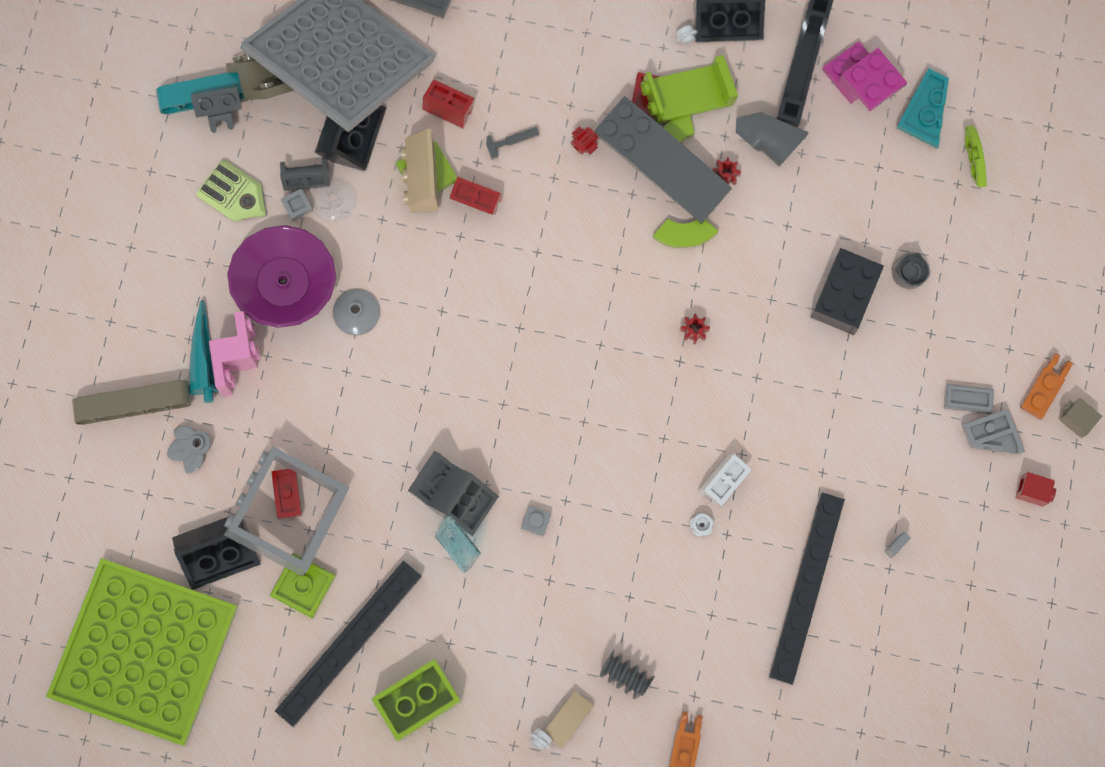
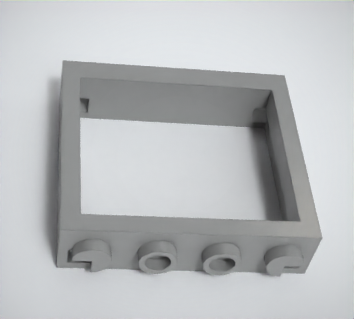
[224,446,350,576]

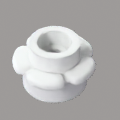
[676,25,697,45]
[690,513,714,536]
[529,728,552,751]

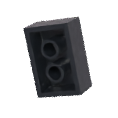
[810,248,884,335]

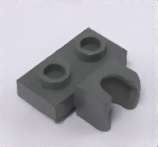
[191,85,242,133]

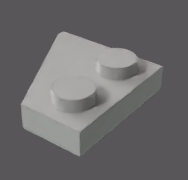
[962,409,1025,454]

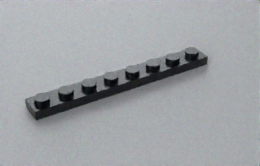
[769,492,845,685]
[275,560,422,728]

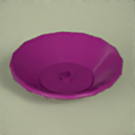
[227,225,336,328]

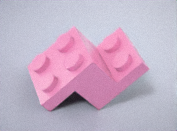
[209,311,260,397]

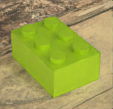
[371,659,462,742]

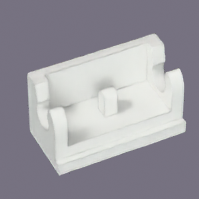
[698,454,752,506]

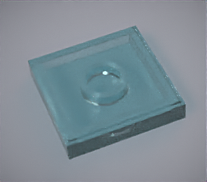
[435,515,481,573]

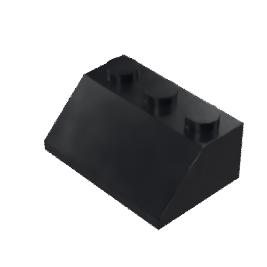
[694,0,765,42]
[315,105,386,171]
[172,514,261,590]

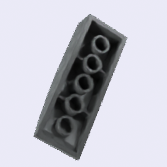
[594,96,732,224]

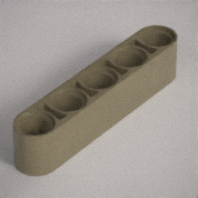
[72,380,191,425]

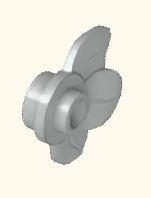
[167,426,212,473]

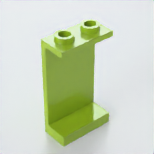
[641,55,738,123]

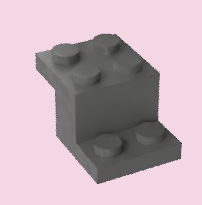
[408,451,499,536]

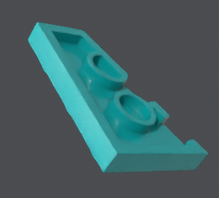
[896,68,949,149]

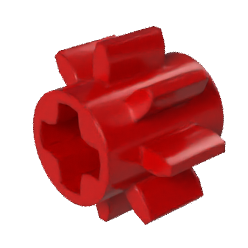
[570,126,599,155]
[712,157,741,185]
[680,313,710,344]

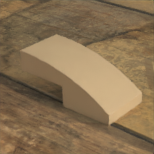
[544,691,594,748]

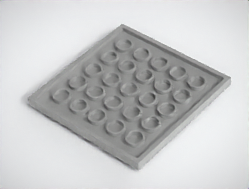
[240,0,435,132]

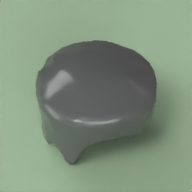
[892,252,931,289]

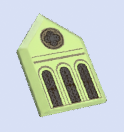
[196,159,266,222]

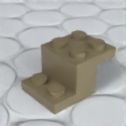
[226,54,294,100]

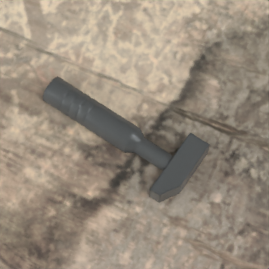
[486,127,539,160]

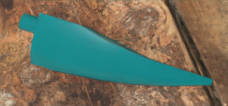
[189,300,219,403]

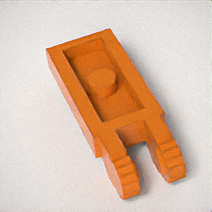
[1020,353,1073,420]
[669,711,703,767]

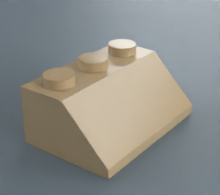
[401,129,439,213]

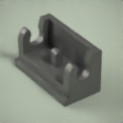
[280,157,330,191]

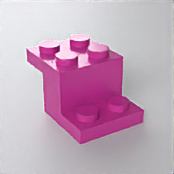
[822,41,907,112]

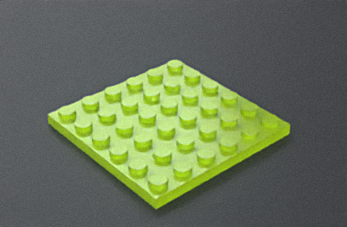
[46,558,238,746]

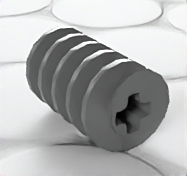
[600,649,655,700]

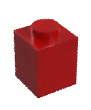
[1015,472,1056,507]

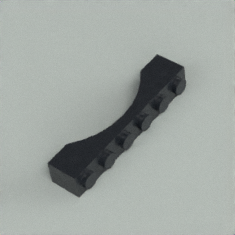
[777,0,834,127]

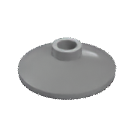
[333,289,380,335]

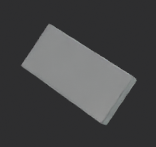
[944,384,994,414]

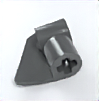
[736,112,808,167]

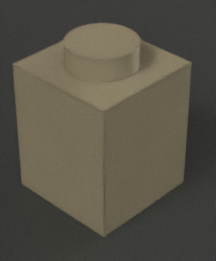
[1059,398,1102,438]

